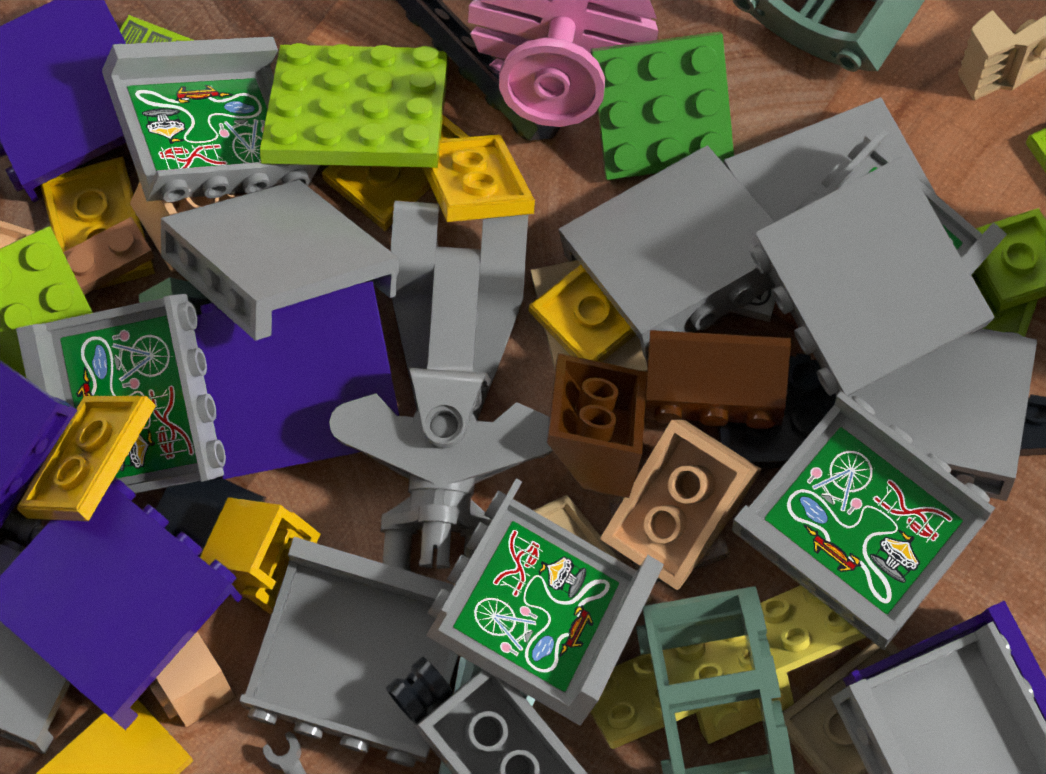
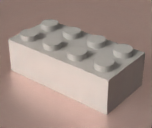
[414,669,587,774]

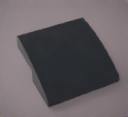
[156,477,266,557]

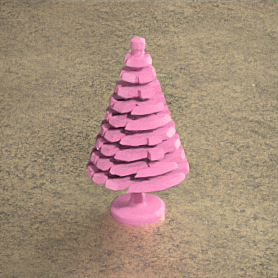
[468,0,658,127]

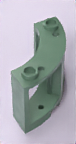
[733,0,925,72]
[636,586,795,774]

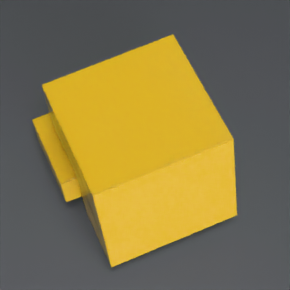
[200,497,321,615]

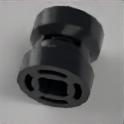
[385,656,453,725]

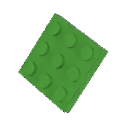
[591,31,734,180]

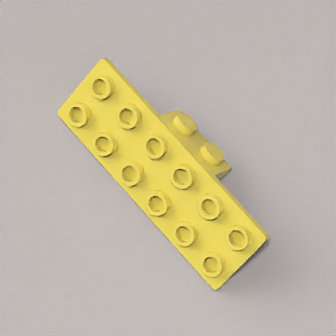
[590,585,866,749]

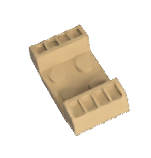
[958,10,1046,101]

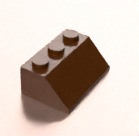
[645,330,791,429]
[547,353,647,498]

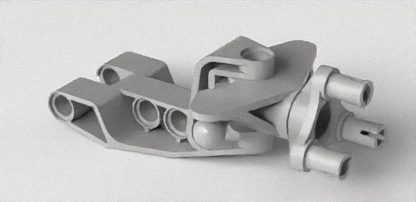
[329,201,553,572]

